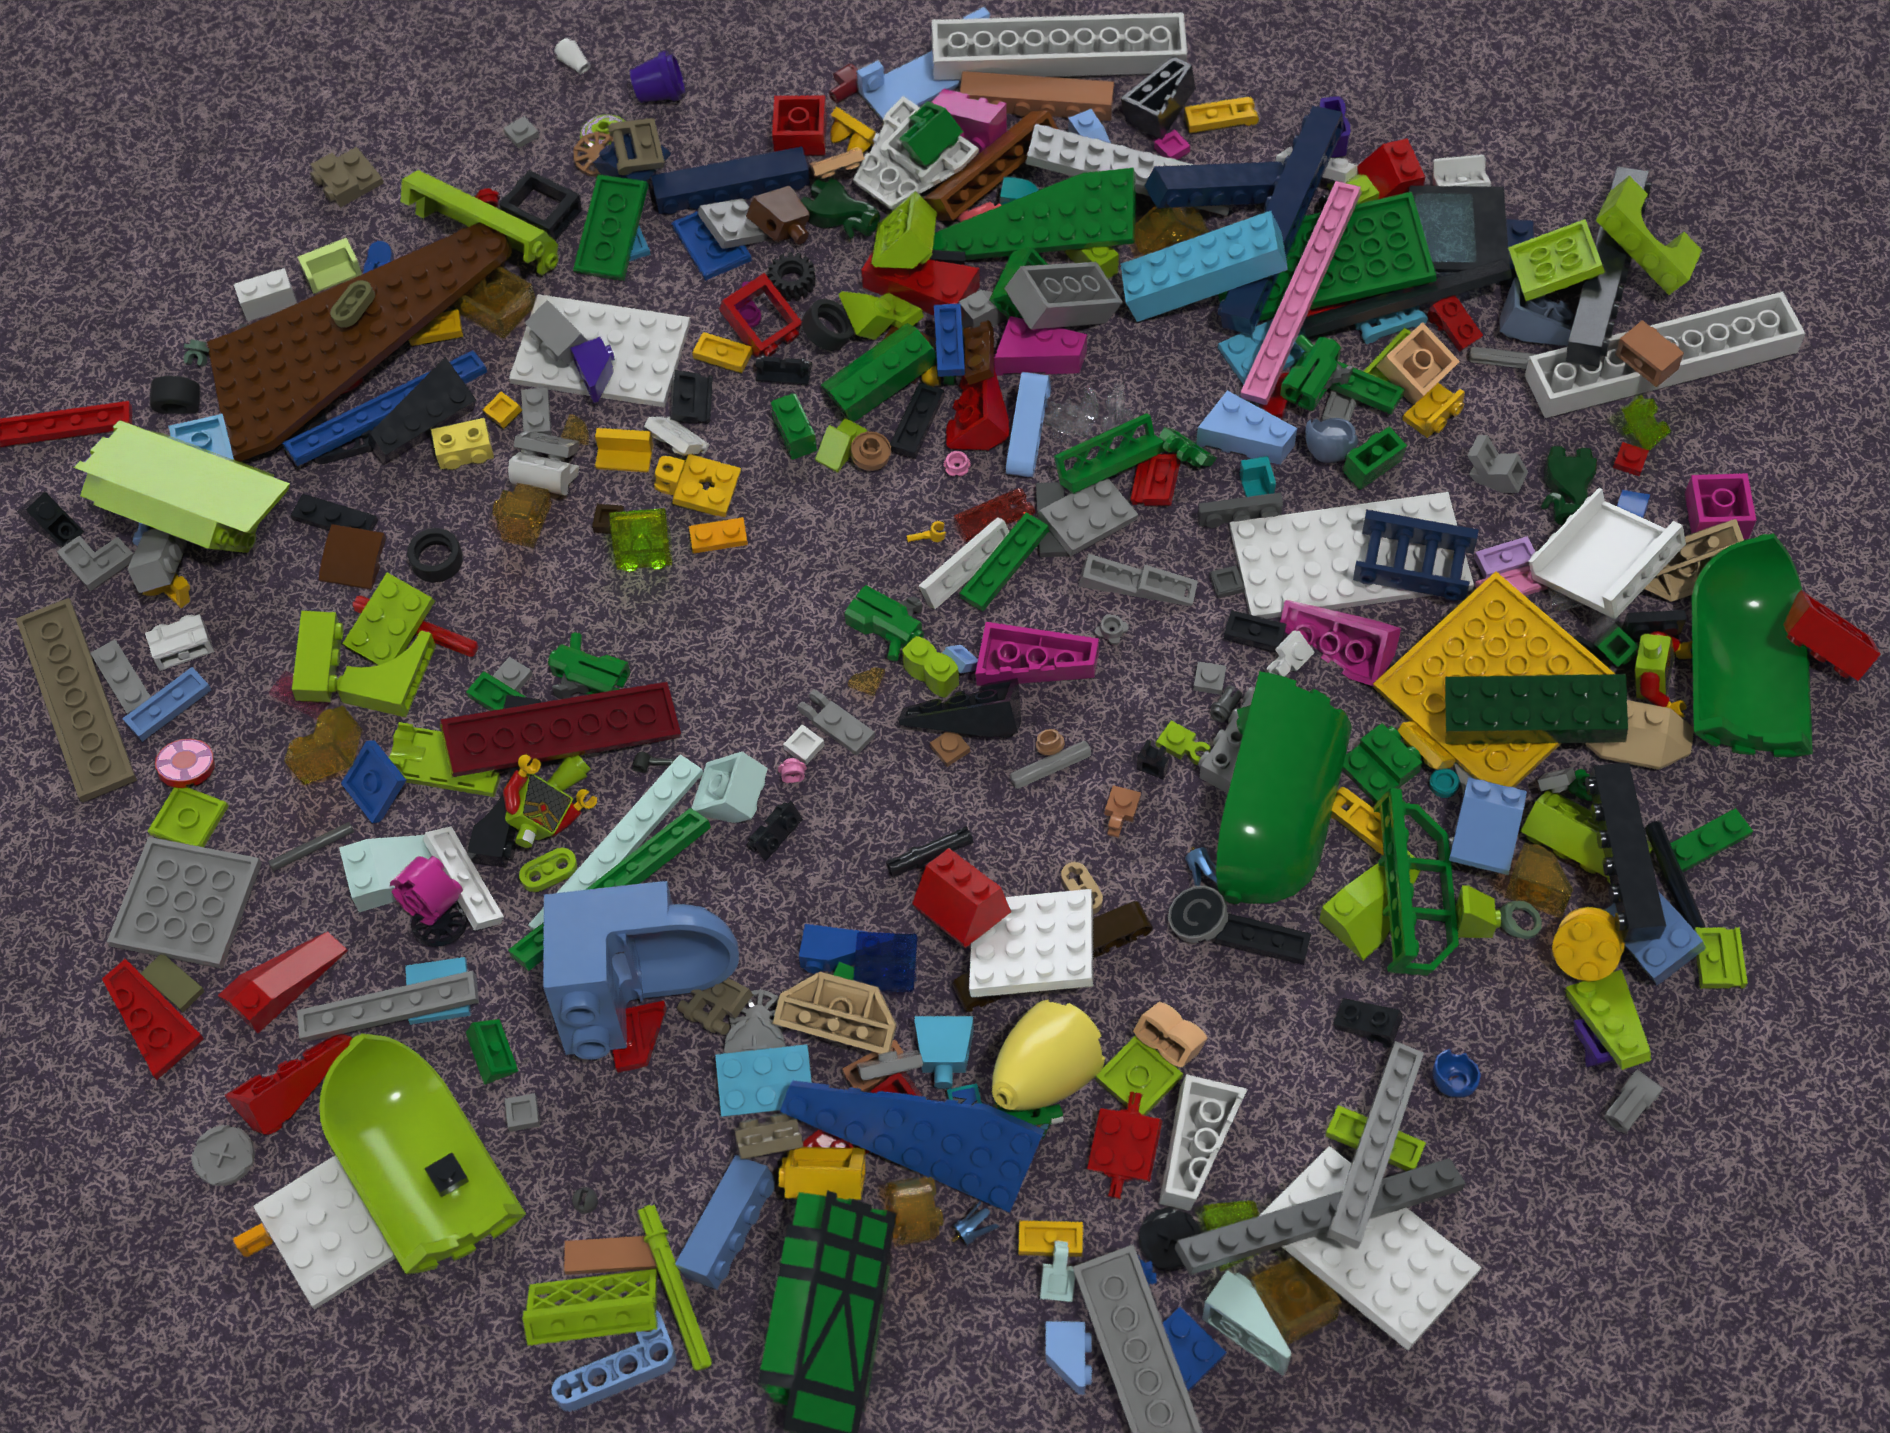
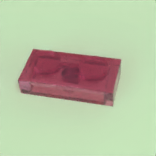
[269,670,333,720]

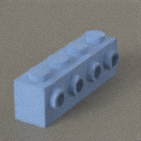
[675,1155,776,1290]

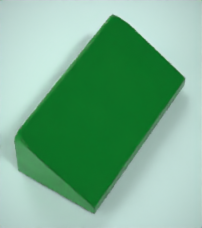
[466,1019,519,1085]

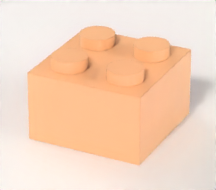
[1376,322,1460,405]

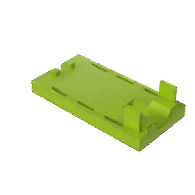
[388,722,501,797]

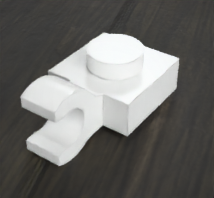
[1267,631,1315,677]

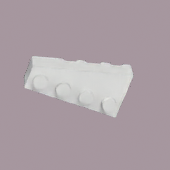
[1159,1074,1247,1211]

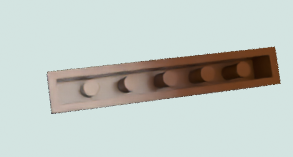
[924,111,1059,221]

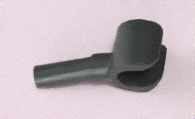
[632,752,674,773]

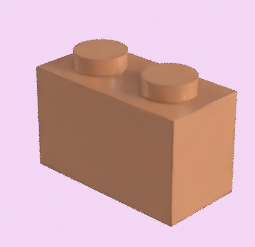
[1615,320,1684,387]

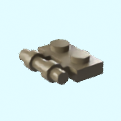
[677,978,753,1035]

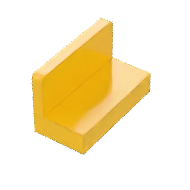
[595,428,653,472]

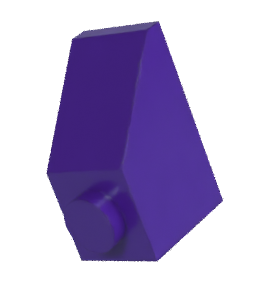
[571,336,615,403]

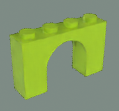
[1596,176,1702,295]

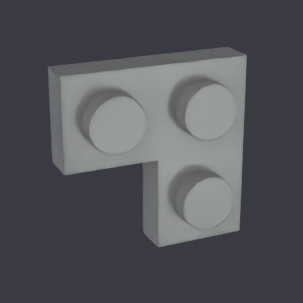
[56,535,134,591]

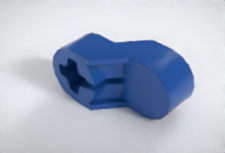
[363,241,394,274]

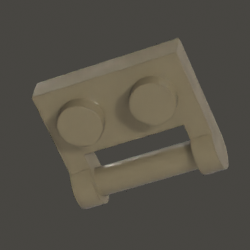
[608,118,664,175]

